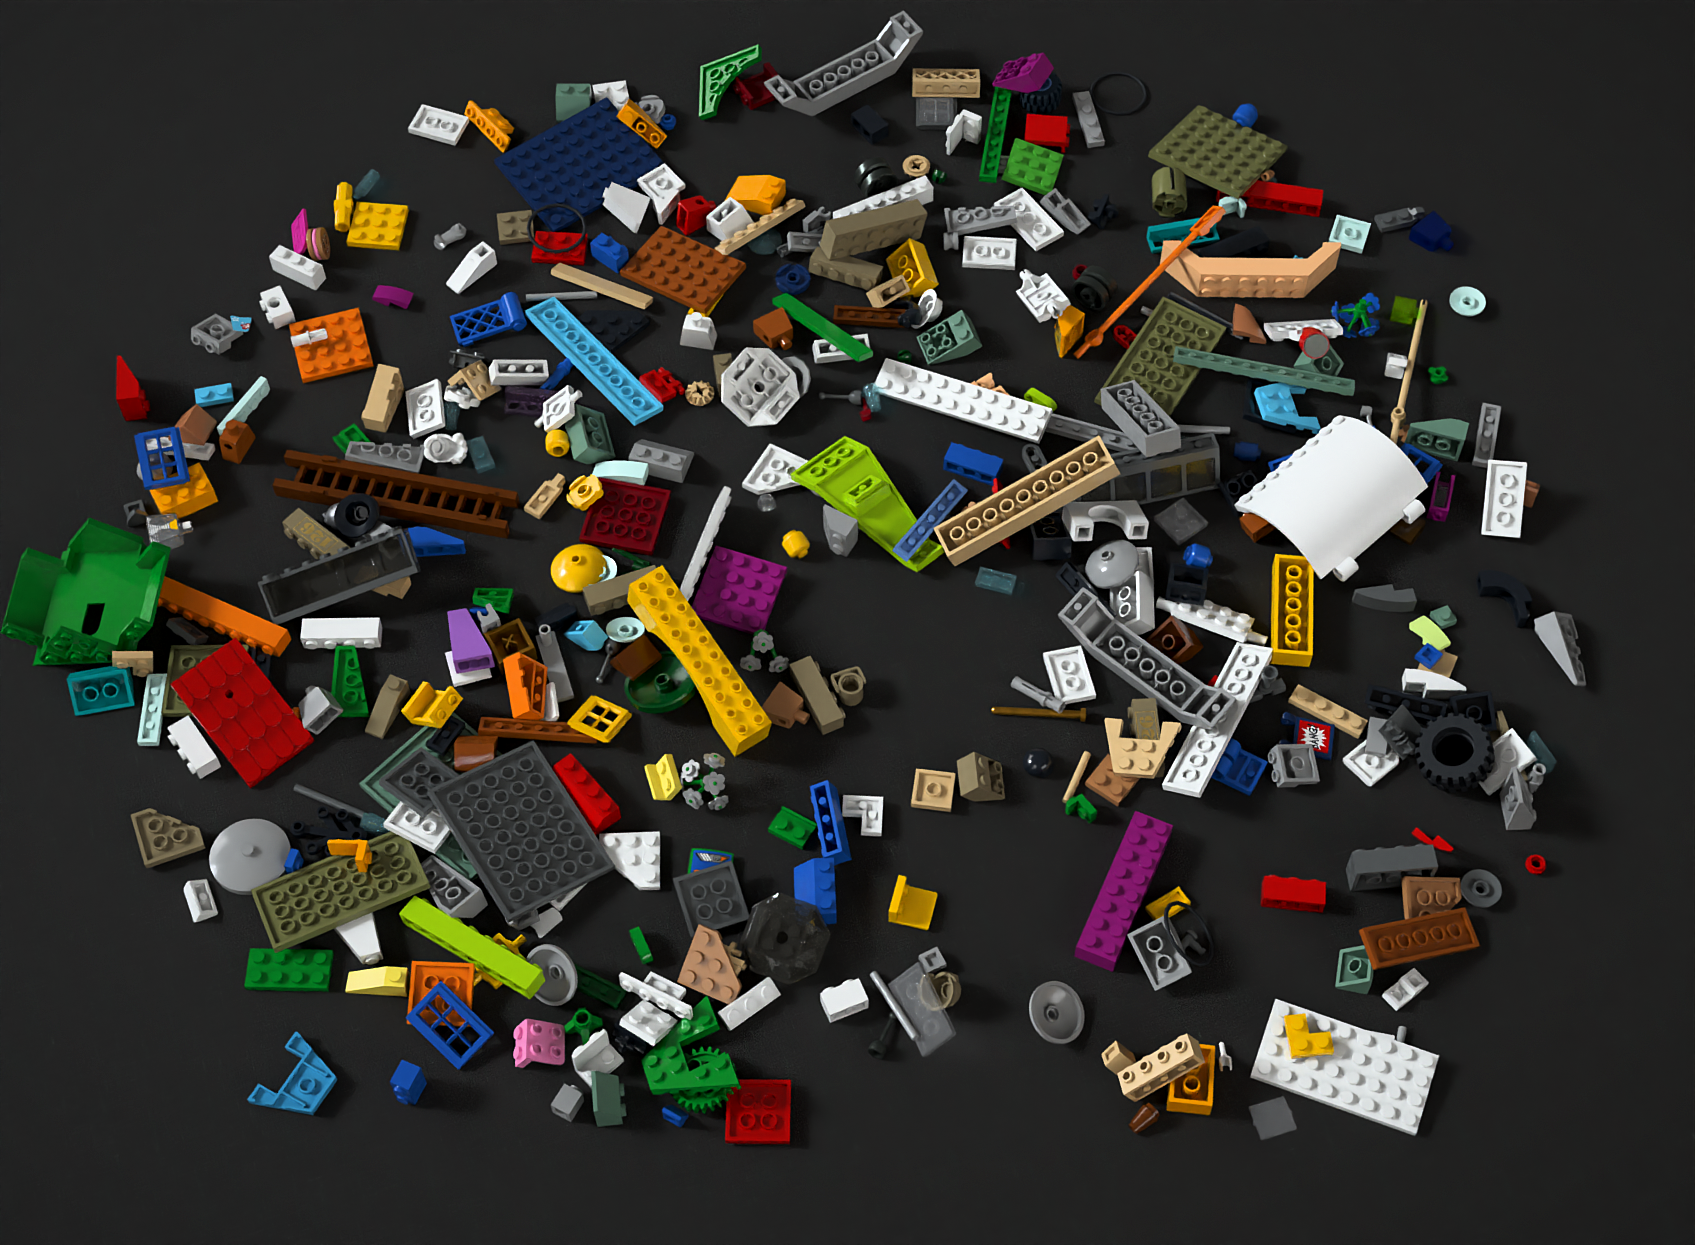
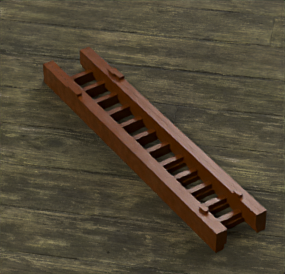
[272,450,520,539]

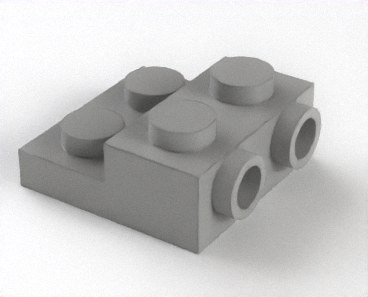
[191,314,243,355]
[1268,744,1320,787]

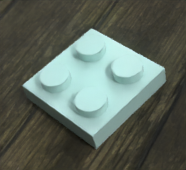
[1328,215,1371,254]

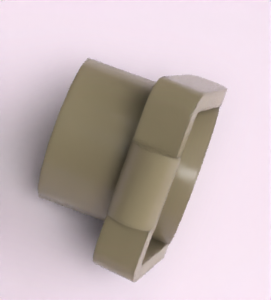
[831,666,867,706]

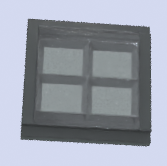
[916,97,957,130]

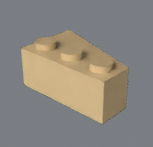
[361,364,405,433]

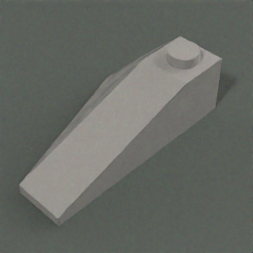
[1534,611,1586,686]
[421,855,488,918]

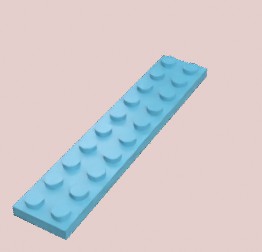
[525,297,664,426]

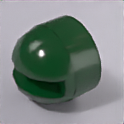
[932,169,947,184]
[897,349,912,365]

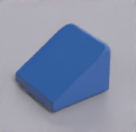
[470,607,489,620]
[662,1105,689,1127]

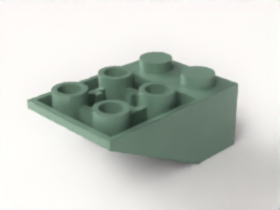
[917,310,982,365]

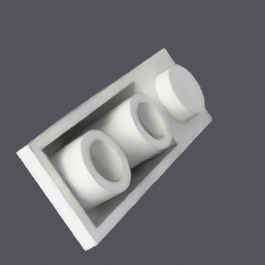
[446,241,497,294]

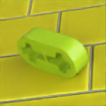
[1024,388,1057,412]

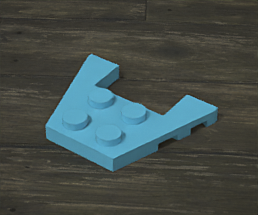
[1254,382,1321,434]

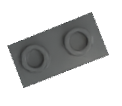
[449,349,489,369]

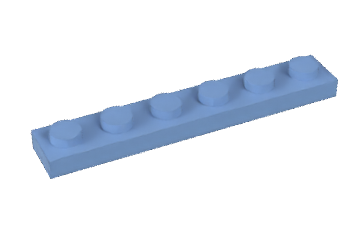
[892,479,968,562]

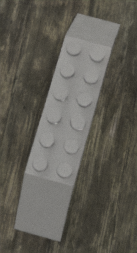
[764,11,923,116]
[1058,587,1237,730]

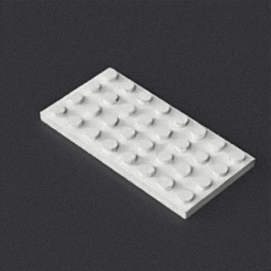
[1250,999,1439,1136]

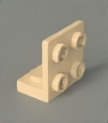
[448,360,501,401]

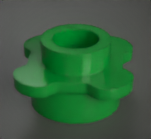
[1428,366,1448,384]

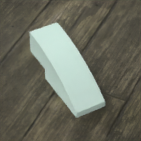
[592,461,649,485]

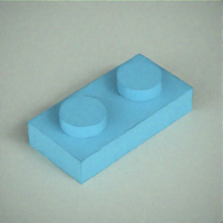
[194,383,234,407]

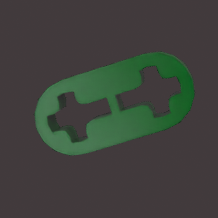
[629,926,653,965]

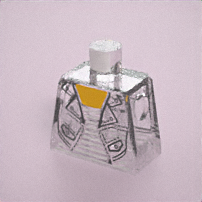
[146,513,193,549]

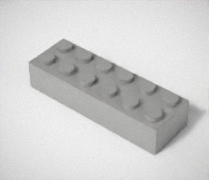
[1101,380,1181,457]

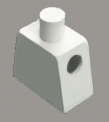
[680,312,717,350]

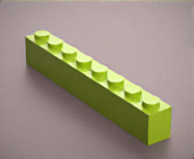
[399,895,546,999]

